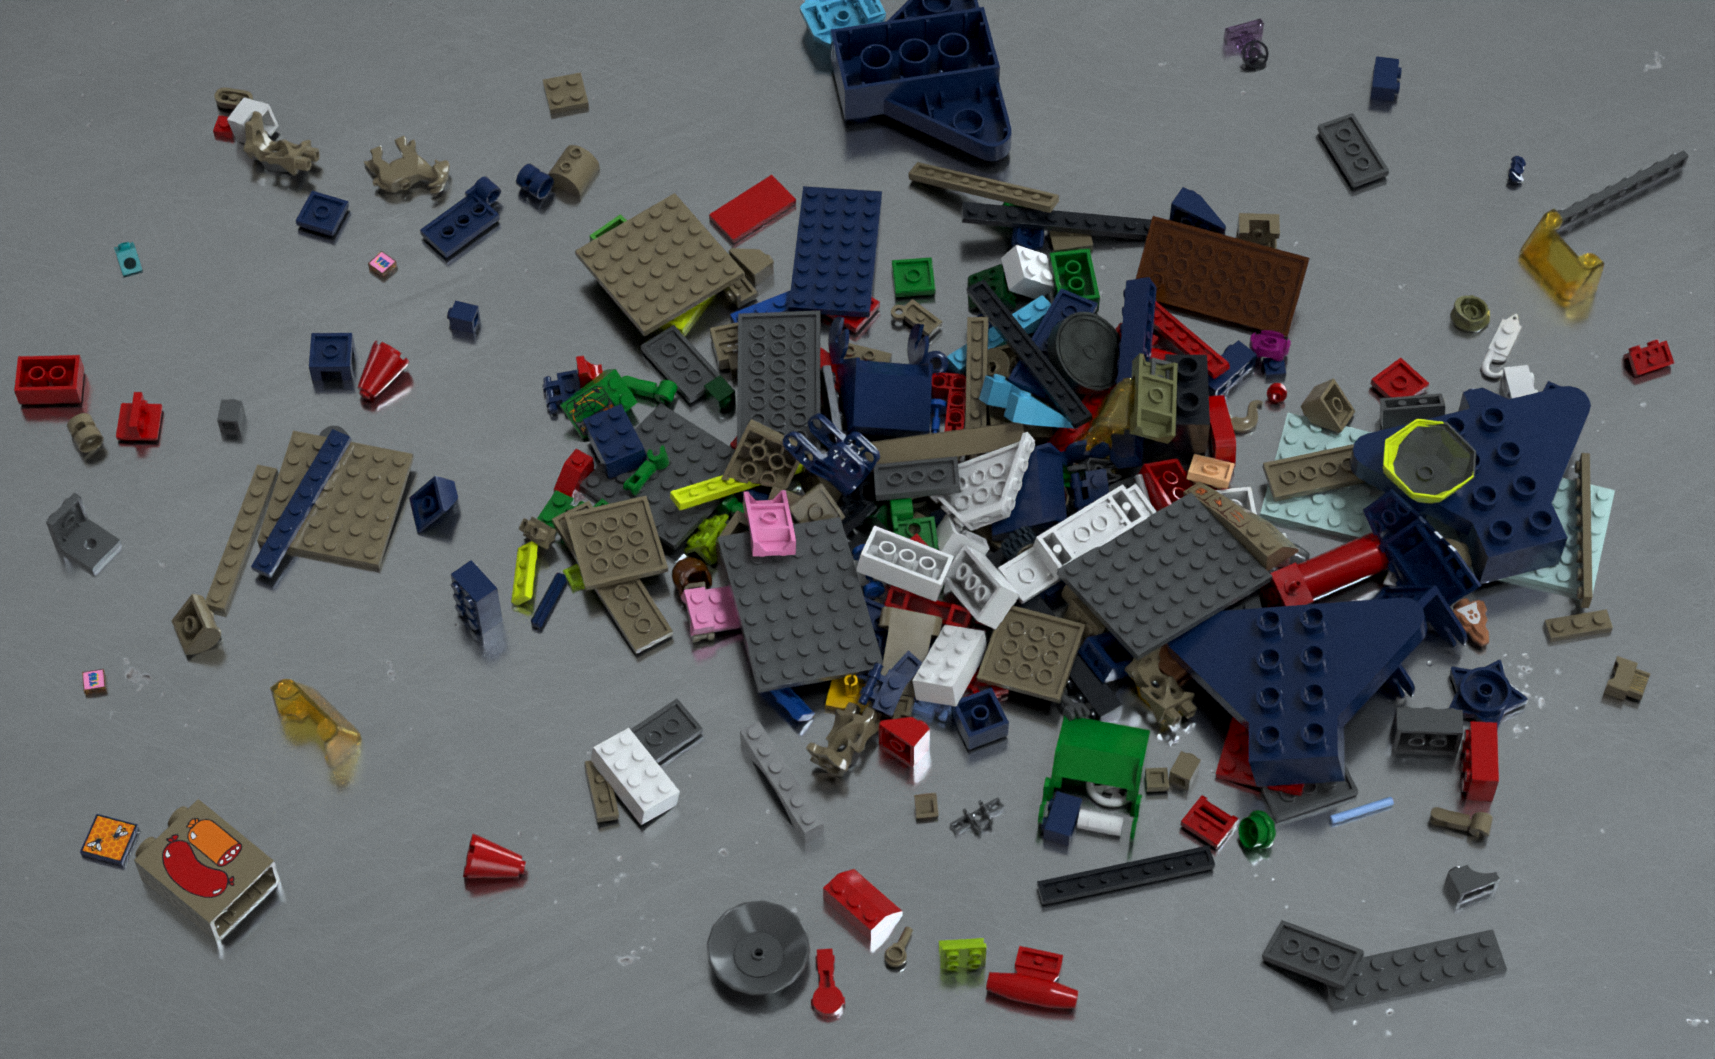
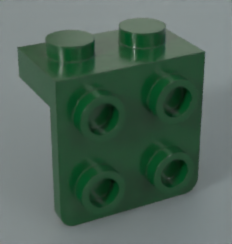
[968,264,1017,310]

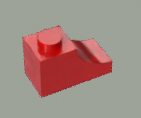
[576,355,603,388]

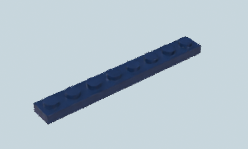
[251,429,352,578]

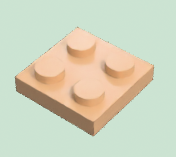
[1187,454,1235,489]

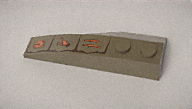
[1183,482,1299,571]

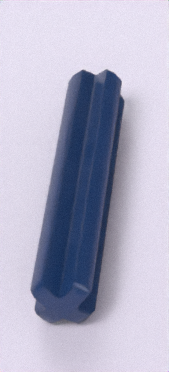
[531,573,566,628]

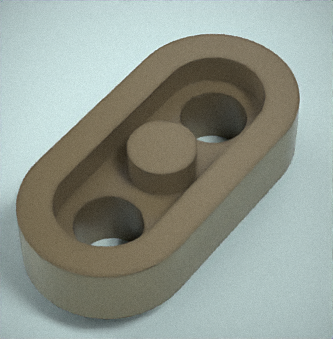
[214,87,253,109]

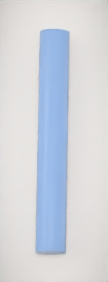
[1329,797,1394,824]

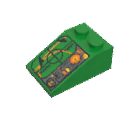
[560,369,638,439]

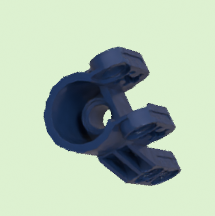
[783,413,880,497]

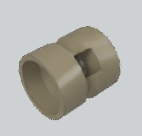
[67,413,104,453]

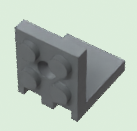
[46,492,121,573]

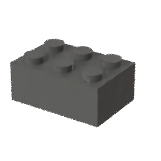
[1391,706,1463,754]

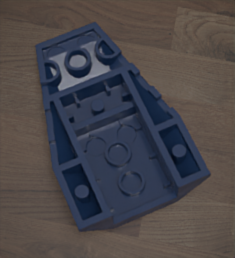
[1363,489,1481,622]

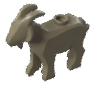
[364,136,450,194]

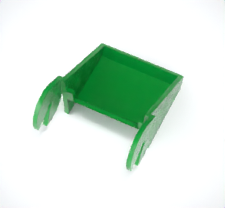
[1037,715,1150,842]

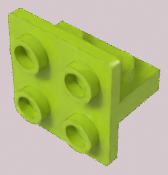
[684,514,729,565]

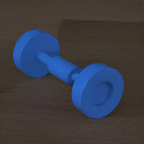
[931,399,947,433]
[852,544,885,598]

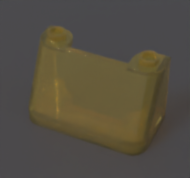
[1519,209,1605,307]
[1077,378,1135,451]
[270,679,362,768]

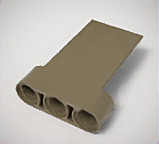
[879,607,943,697]

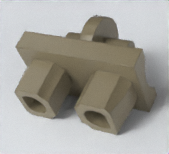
[519,516,557,549]

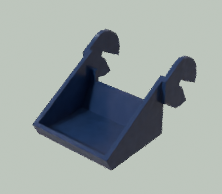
[828,317,933,437]
[991,440,1110,541]

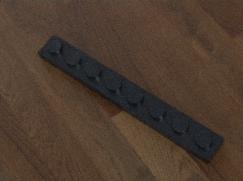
[1037,845,1215,905]

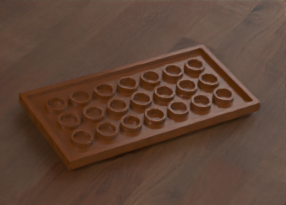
[1136,216,1310,337]

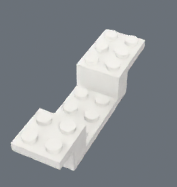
[998,484,1156,604]

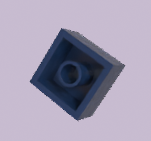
[951,687,1009,750]

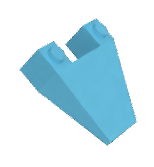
[979,374,1078,429]

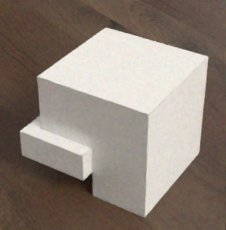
[227,98,279,143]

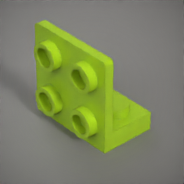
[938,938,987,971]

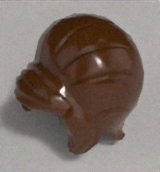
[672,557,712,602]

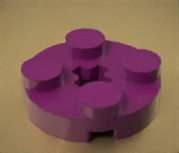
[1249,330,1291,361]

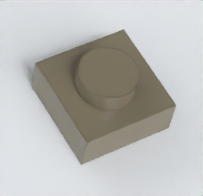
[1145,767,1169,792]
[914,793,939,819]

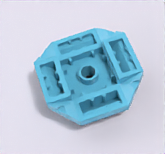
[800,0,886,51]

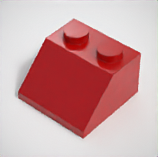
[879,717,930,767]

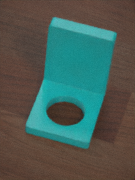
[114,242,142,276]

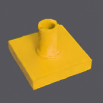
[825,675,869,715]

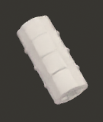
[1077,809,1124,836]

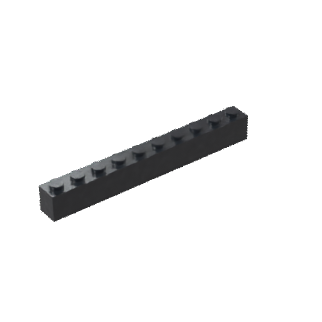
[986,549,1122,722]

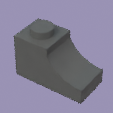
[1445,865,1500,904]

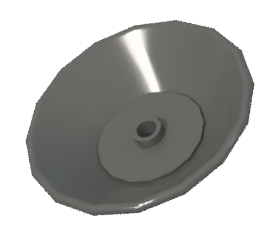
[707,900,810,996]

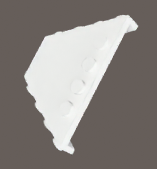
[929,432,1035,531]

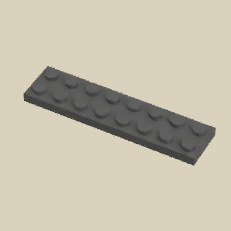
[1324,929,1507,1010]

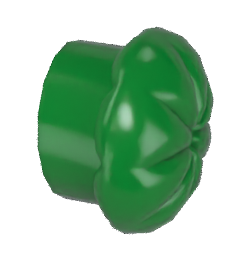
[1238,810,1276,849]

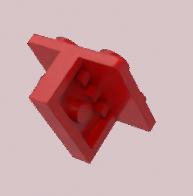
[116,392,162,441]

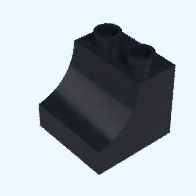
[1142,354,1210,465]

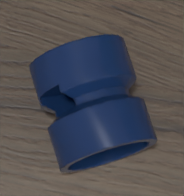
[516,164,554,199]

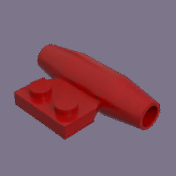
[986,946,1079,1009]

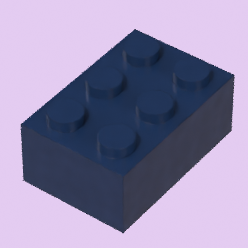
[583,404,647,479]
[451,560,503,635]

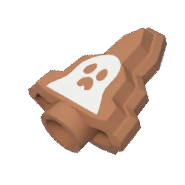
[1452,598,1489,647]

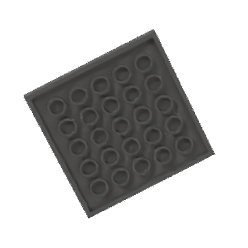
[580,403,735,550]

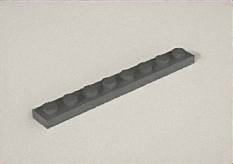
[1552,150,1689,231]

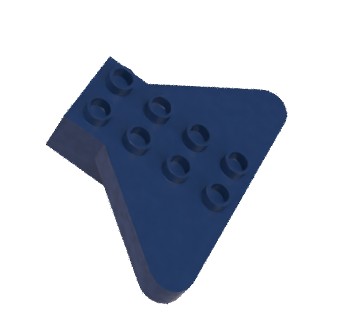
[830,0,1012,161]
[1349,386,1591,584]
[1166,598,1427,787]

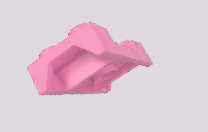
[743,490,796,557]
[681,586,741,636]

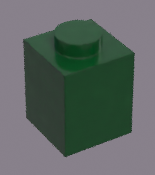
[704,375,736,413]

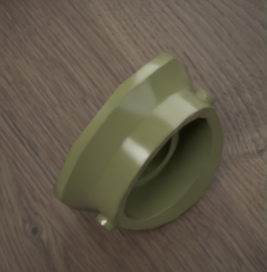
[1450,295,1490,333]

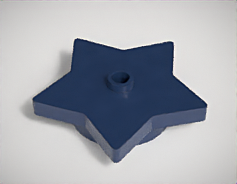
[1449,660,1528,730]

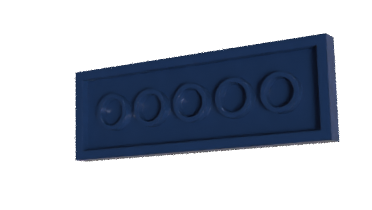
[1008,288,1098,399]

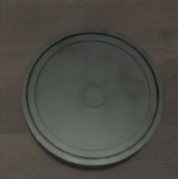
[1047,312,1121,395]

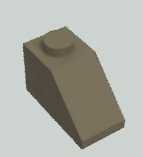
[729,248,774,287]

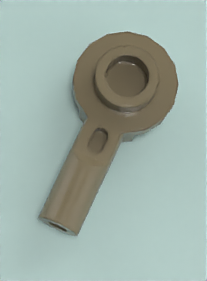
[884,927,913,967]

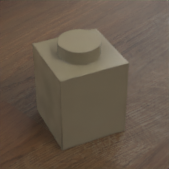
[1169,751,1201,790]

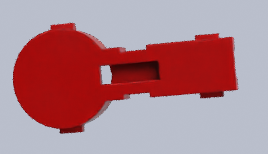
[811,948,845,1017]

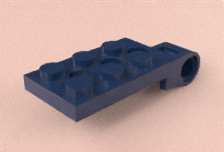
[420,176,501,258]

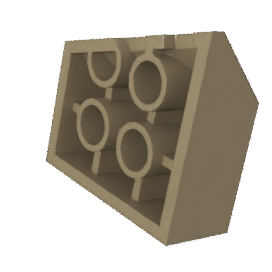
[722,419,806,489]

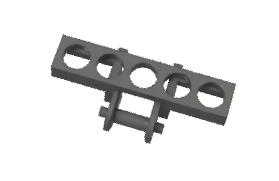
[950,797,1005,835]

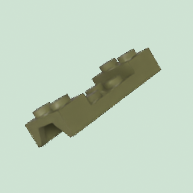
[1130,353,1178,444]

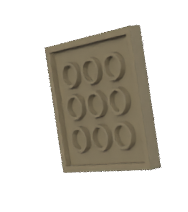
[564,496,668,591]
[977,606,1085,703]

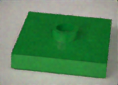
[892,257,936,297]

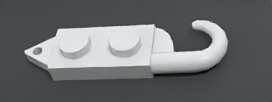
[1481,314,1522,378]

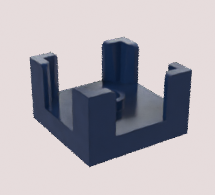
[309,333,355,381]

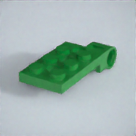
[889,498,945,589]

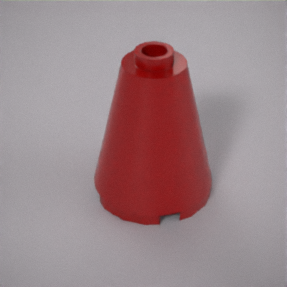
[357,341,410,400]
[463,834,526,878]

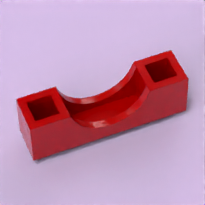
[885,585,973,629]

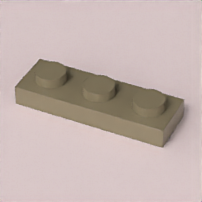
[1544,609,1613,642]
[584,760,619,822]

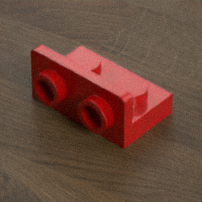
[1623,339,1675,376]

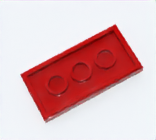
[709,175,796,244]

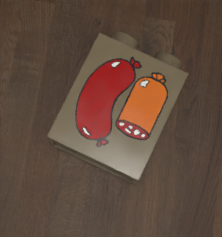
[134,799,280,942]

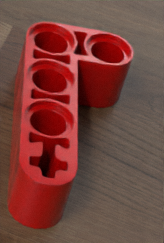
[931,372,966,432]
[1209,395,1236,468]

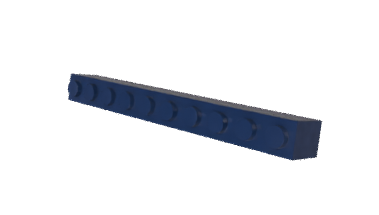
[1109,277,1157,469]

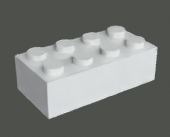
[856,526,954,602]
[945,544,1020,630]
[912,625,987,706]
[591,728,680,825]

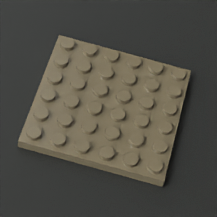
[575,193,745,336]
[257,431,414,568]

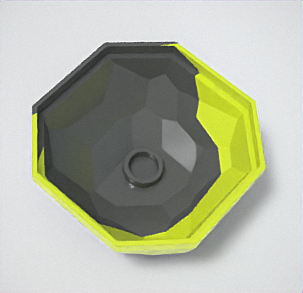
[1383,419,1476,503]

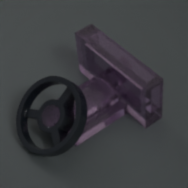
[1224,18,1269,68]

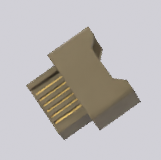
[1604,656,1651,700]

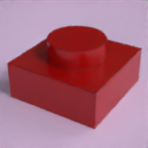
[213,115,234,138]

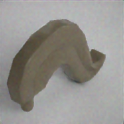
[1229,400,1263,434]

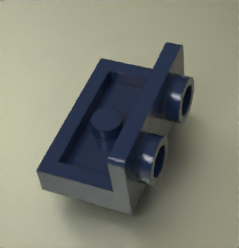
[1011,228,1044,251]

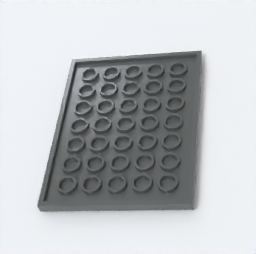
[1057,493,1272,661]
[717,517,885,693]

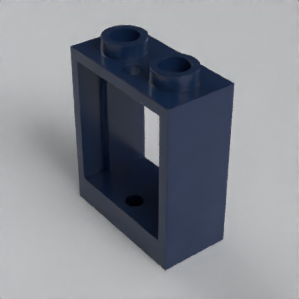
[1078,631,1134,683]

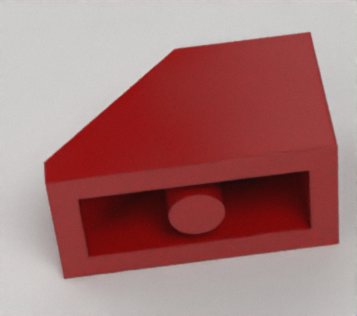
[554,449,594,498]

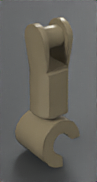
[1430,807,1493,837]

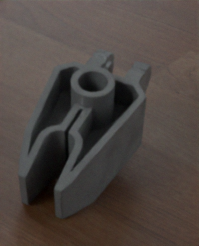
[1067,458,1122,491]

